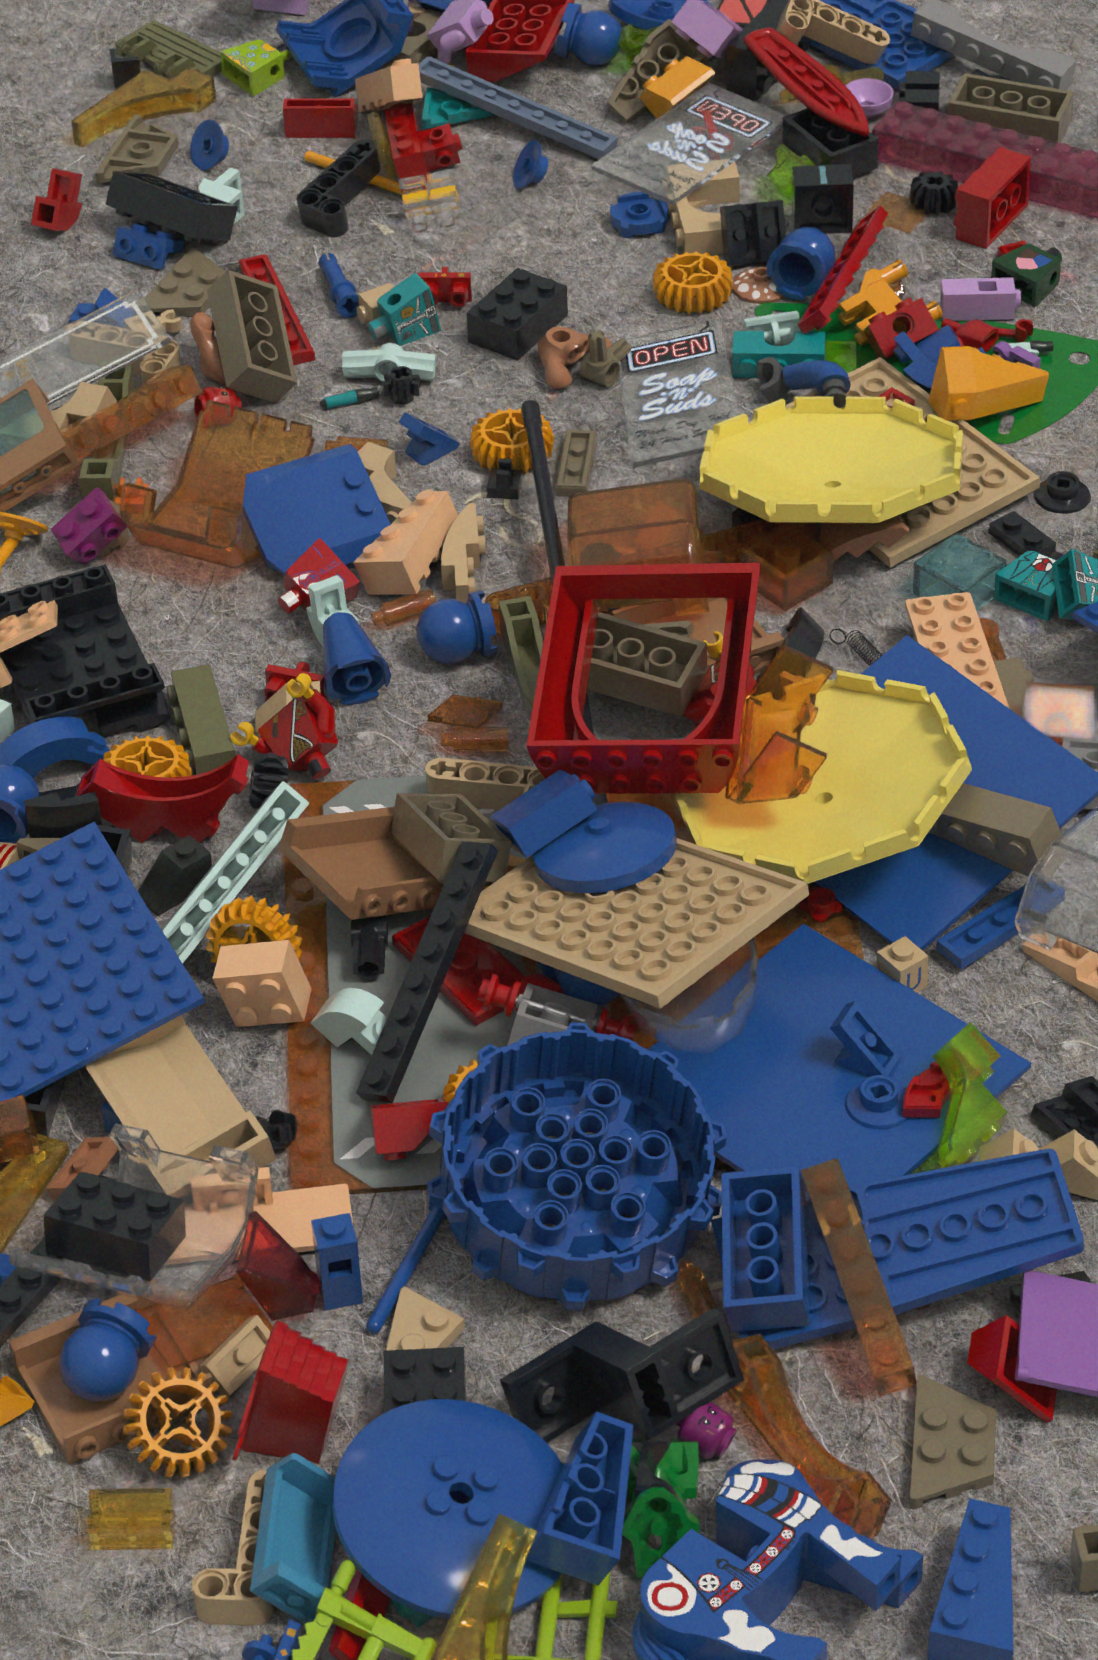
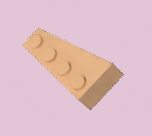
[355,59,422,113]
[353,489,458,595]

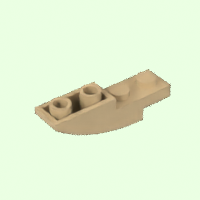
[441,503,486,604]

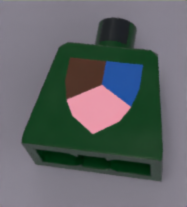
[991,244,1062,307]

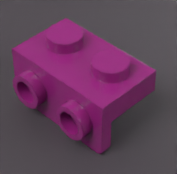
[51,487,130,565]

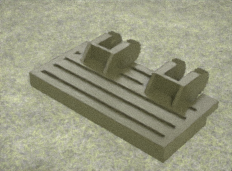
[115,20,222,85]

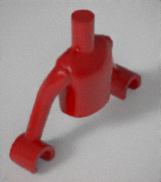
[941,318,1033,352]

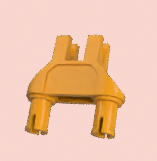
[838,259,943,346]

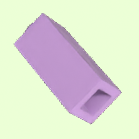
[940,278,1021,321]

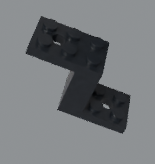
[500,1308,745,1443]

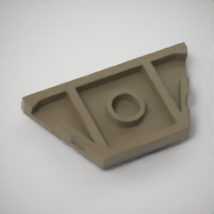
[95,114,179,183]
[136,247,225,318]
[909,1375,997,1509]

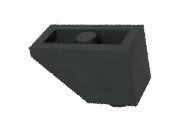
[138,835,212,916]

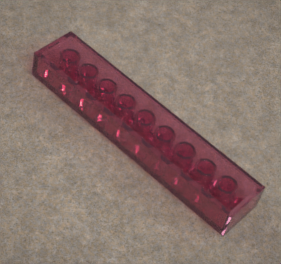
[872,101,1098,219]

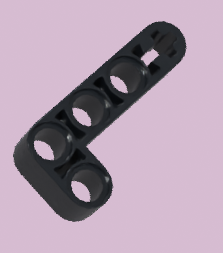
[296,139,381,237]

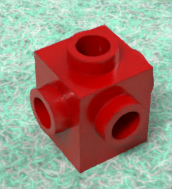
[418,123,463,172]

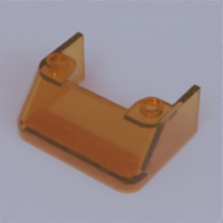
[725,645,833,805]

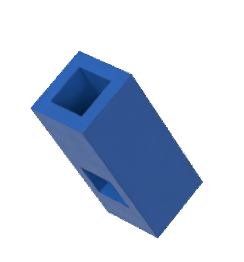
[311,1213,363,1311]

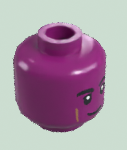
[675,1402,737,1459]

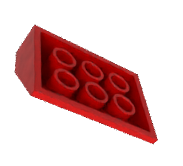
[465,0,575,82]

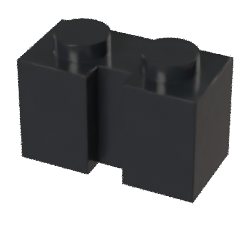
[899,71,940,127]

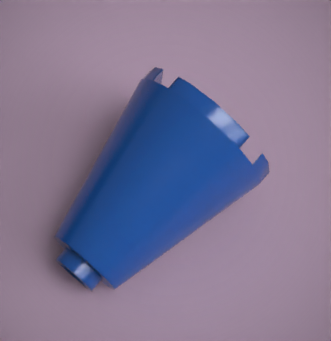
[323,612,391,705]

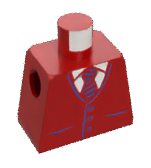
[278,538,360,614]

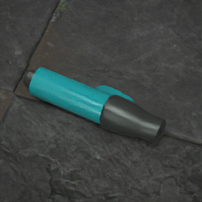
[320,387,379,409]

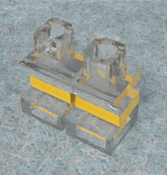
[398,169,460,233]

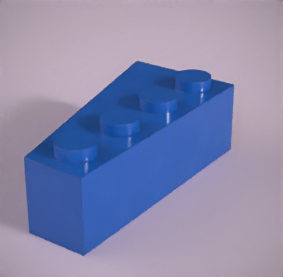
[522,1412,633,1586]
[928,1498,1014,1660]

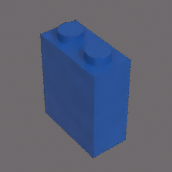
[490,769,598,858]

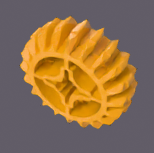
[653,250,733,315]
[470,407,554,474]
[103,734,192,778]
[205,895,302,963]
[123,1367,233,1478]

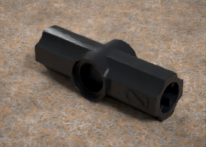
[351,915,388,981]

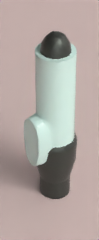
[993,341,1053,356]

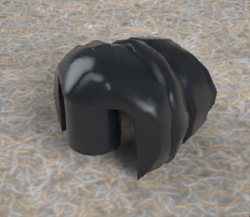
[255,1109,298,1150]

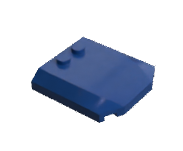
[242,444,391,576]

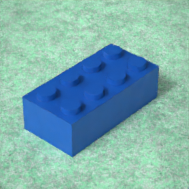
[721,1166,810,1332]

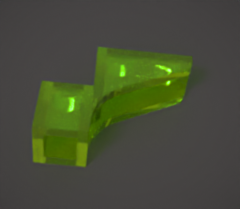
[932,1022,1007,1168]

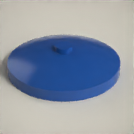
[607,0,714,32]
[533,802,677,893]

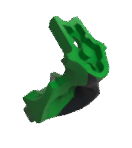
[622,1439,700,1578]

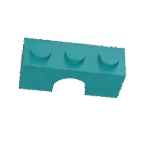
[732,331,825,378]

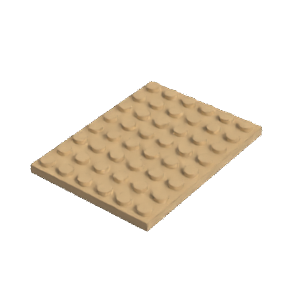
[785,357,1040,567]
[464,838,809,1008]

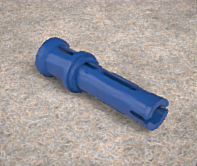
[318,253,359,318]

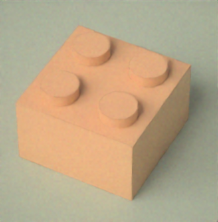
[212,940,312,1027]

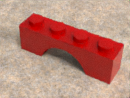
[384,103,430,190]

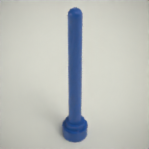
[366,1203,448,1334]

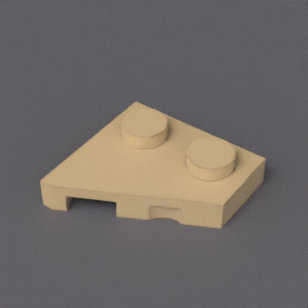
[386,1286,465,1351]

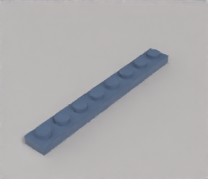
[419,56,618,160]

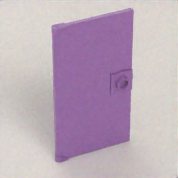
[1015,1270,1098,1397]

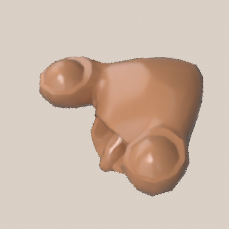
[190,312,226,384]
[537,326,613,389]

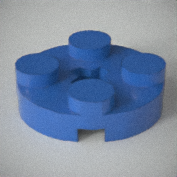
[610,192,668,238]

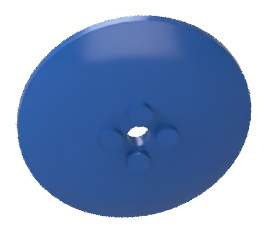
[332,1399,564,1621]

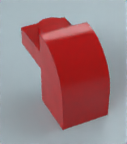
[31,168,83,231]

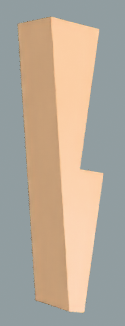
[1022,927,1098,1002]

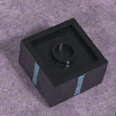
[792,164,854,234]

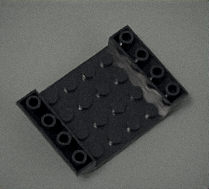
[0,564,165,725]

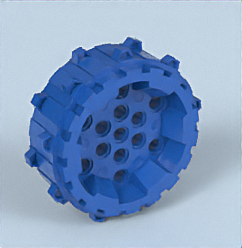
[426,1022,727,1311]

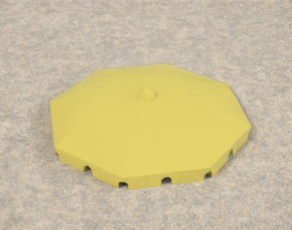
[699,397,963,524]
[671,670,972,884]

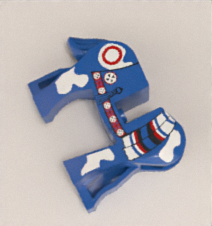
[632,1459,923,1660]

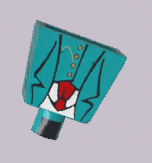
[994,551,1063,622]

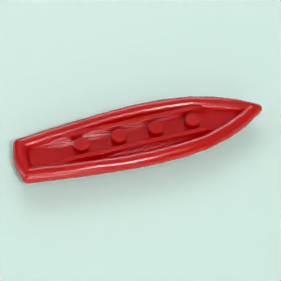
[743,28,869,137]

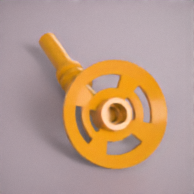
[0,512,49,573]

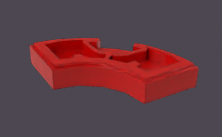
[902,1054,976,1118]

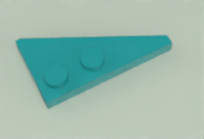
[421,87,524,129]

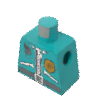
[367,273,442,346]
[1052,549,1098,620]

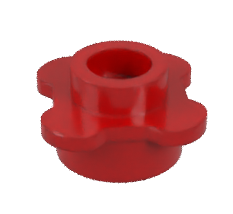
[799,887,842,922]

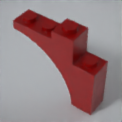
[75,754,249,843]

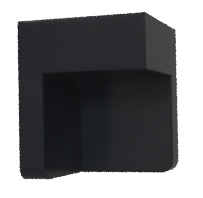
[109,48,143,91]

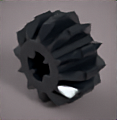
[909,170,958,216]
[249,753,289,809]

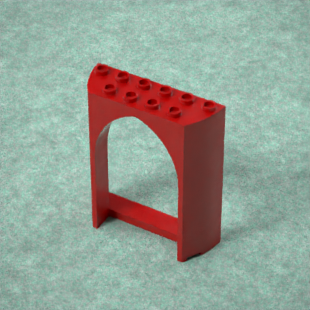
[526,563,760,794]

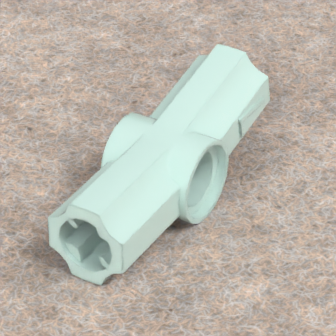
[342,343,437,382]

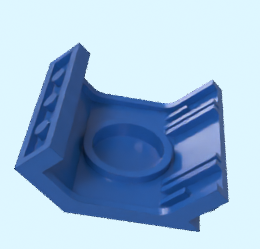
[276,0,413,98]

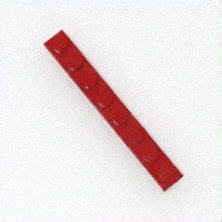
[798,205,888,334]

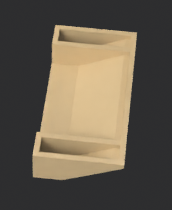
[84,1015,276,1197]

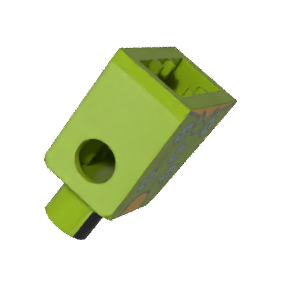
[220,39,291,96]

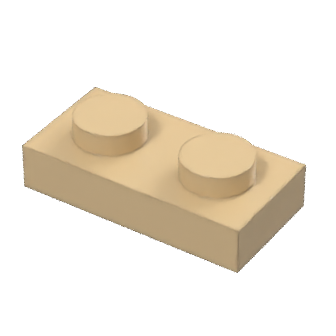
[199,1315,271,1396]

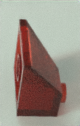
[236,1211,320,1321]

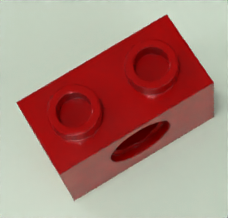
[863,297,939,360]

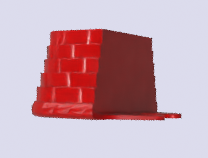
[232,1321,349,1464]

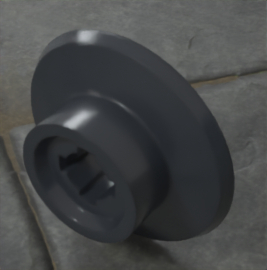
[1034,471,1091,514]

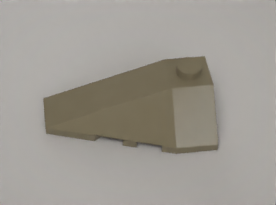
[607,19,708,123]

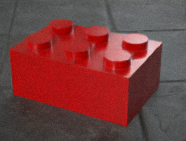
[954,147,1031,249]

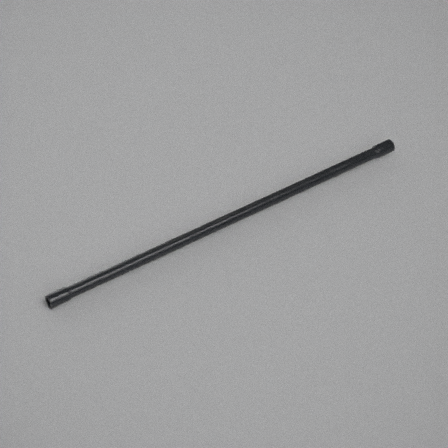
[521,400,608,805]

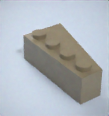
[928,783,1069,886]

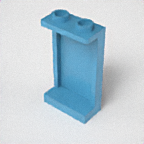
[250,1453,336,1624]

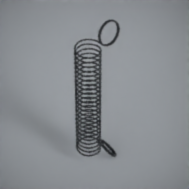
[829,629,883,666]

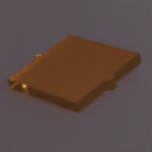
[865,192,926,233]
[427,695,503,729]

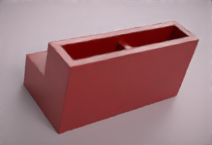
[283,98,358,138]

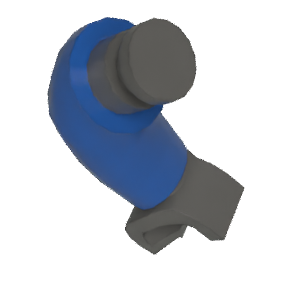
[755,357,851,408]

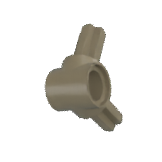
[580,330,631,387]

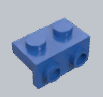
[112,222,184,269]

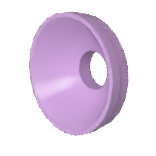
[846,78,893,120]

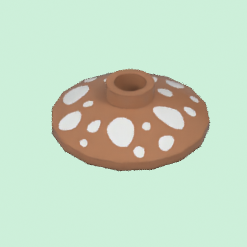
[733,267,785,304]

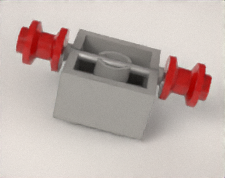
[477,974,636,1046]

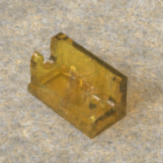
[87,1488,176,1550]

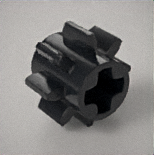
[383,366,420,405]

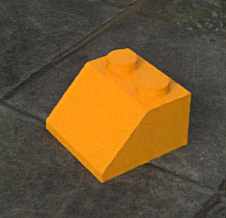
[639,56,715,124]

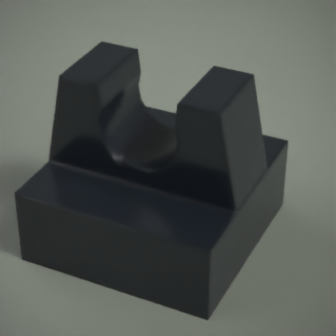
[487,458,523,500]

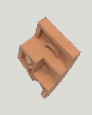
[816,515,909,568]

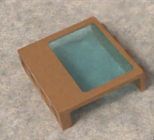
[0,378,81,512]

